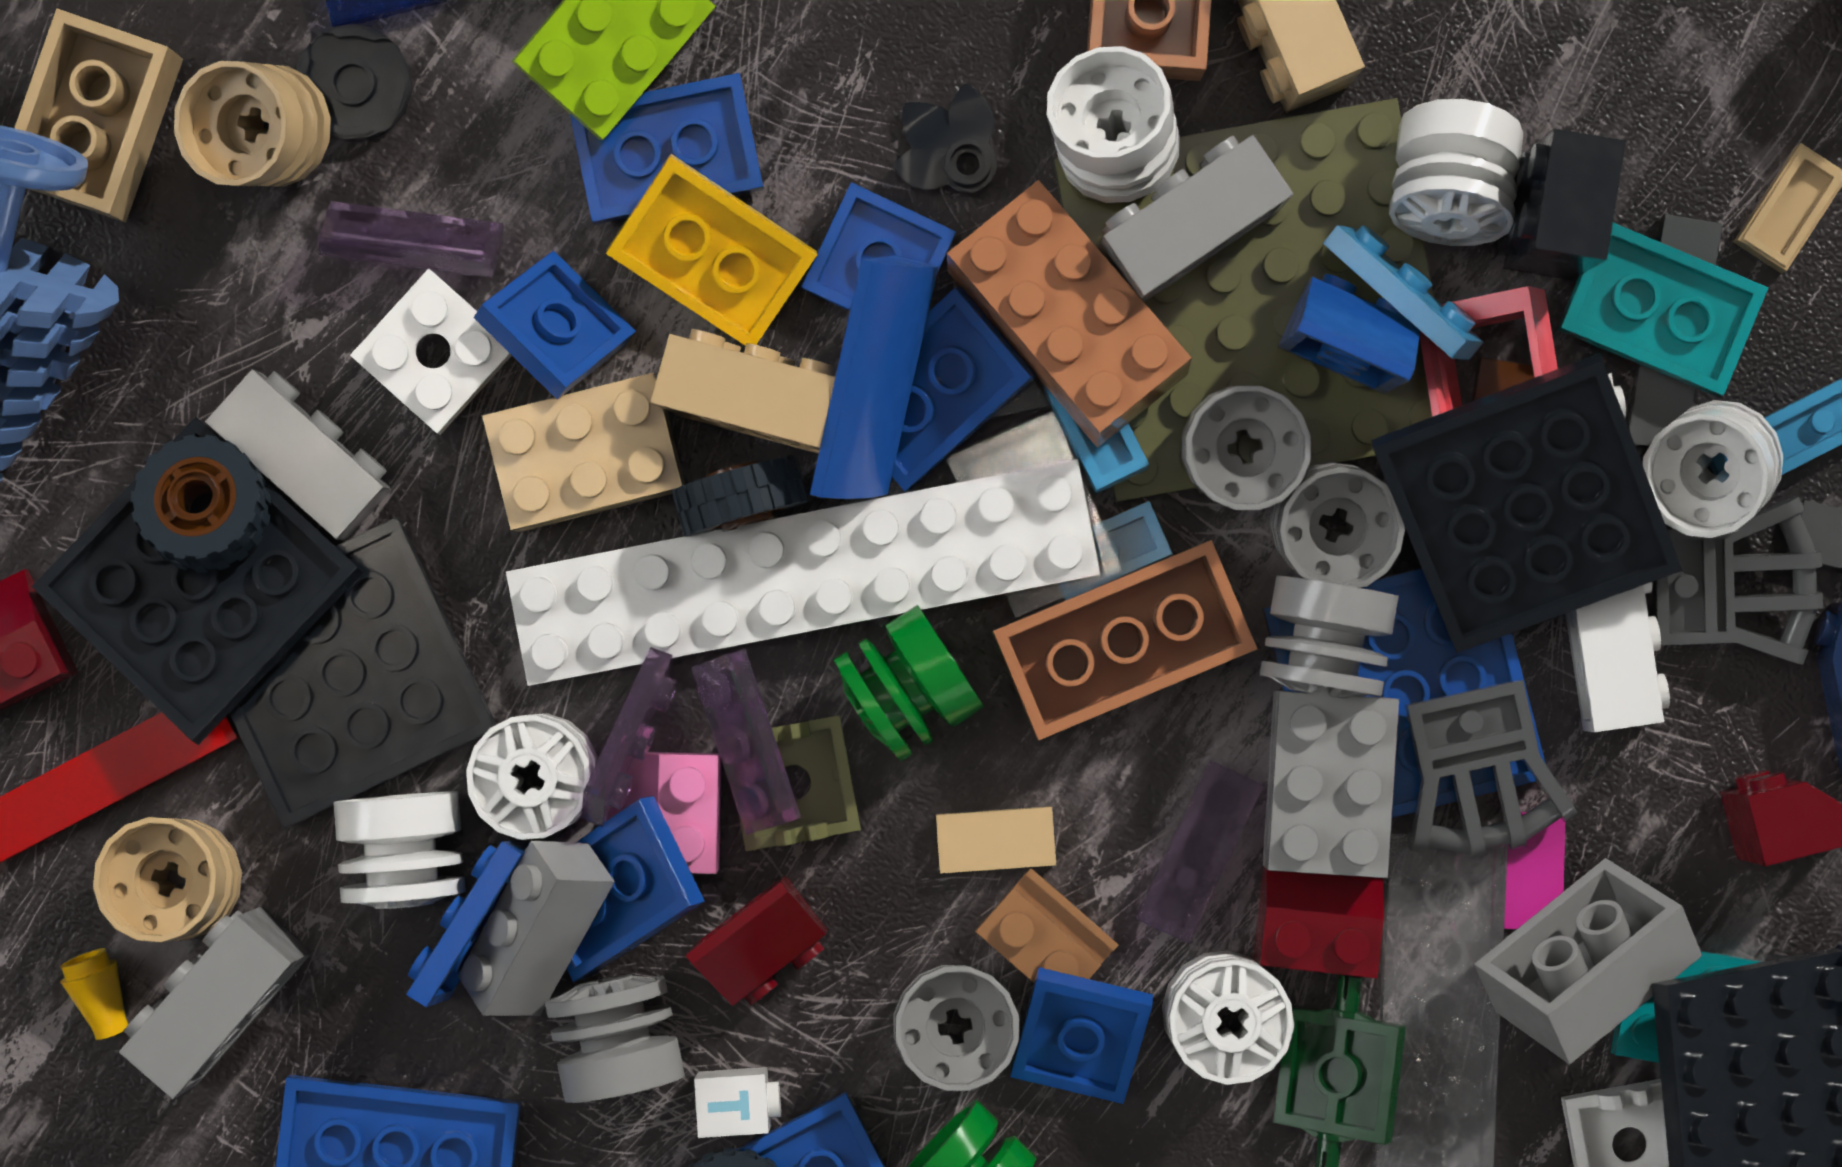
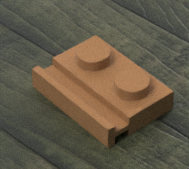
[975,867,1119,983]

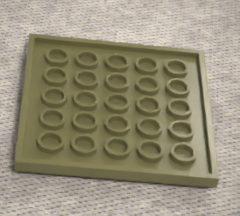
[1054,98,1434,503]

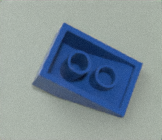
[1278,274,1420,394]

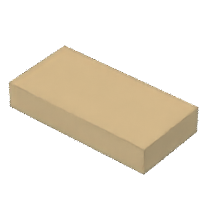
[1733,143,1842,274]
[936,806,1056,873]

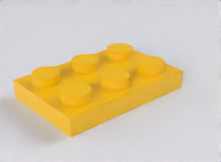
[606,154,818,346]

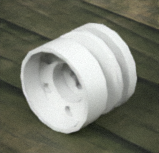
[1047,46,1179,203]
[1389,99,1523,246]
[1643,400,1784,538]
[466,713,600,840]
[334,791,466,909]
[1162,951,1294,1085]

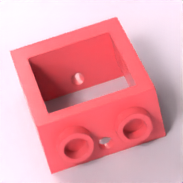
[1419,286,1558,417]

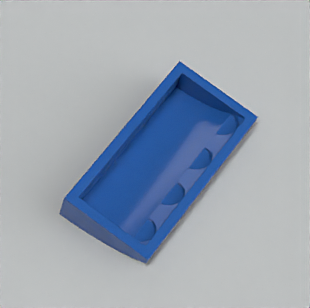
[810,255,939,499]

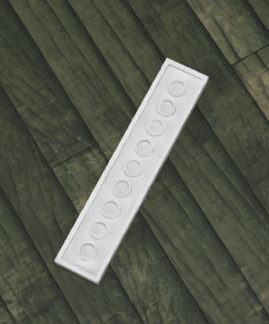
[506,459,1101,686]

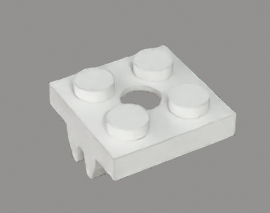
[350,268,512,435]
[1561,1079,1669,1167]

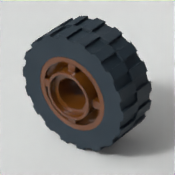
[130,435,271,573]
[671,456,809,537]

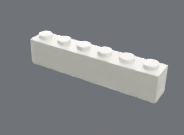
[1565,373,1670,732]

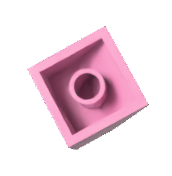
[604,751,722,874]

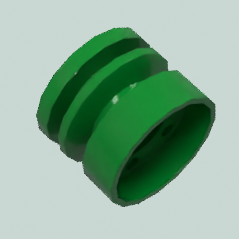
[834,604,984,762]

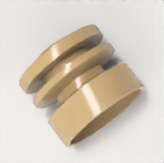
[174,61,331,187]
[93,817,242,942]

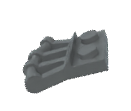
[1655,496,1823,665]
[1405,679,1578,859]

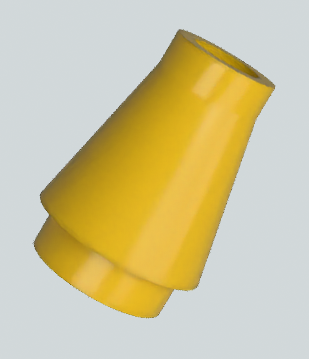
[60,948,128,1040]

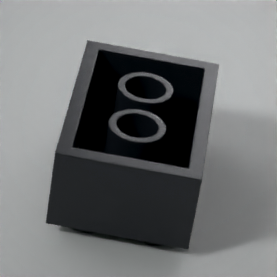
[1497,129,1626,280]

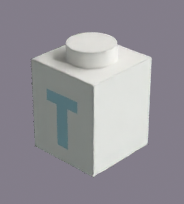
[694,1067,781,1138]

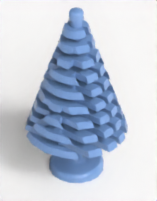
[0,125,119,483]

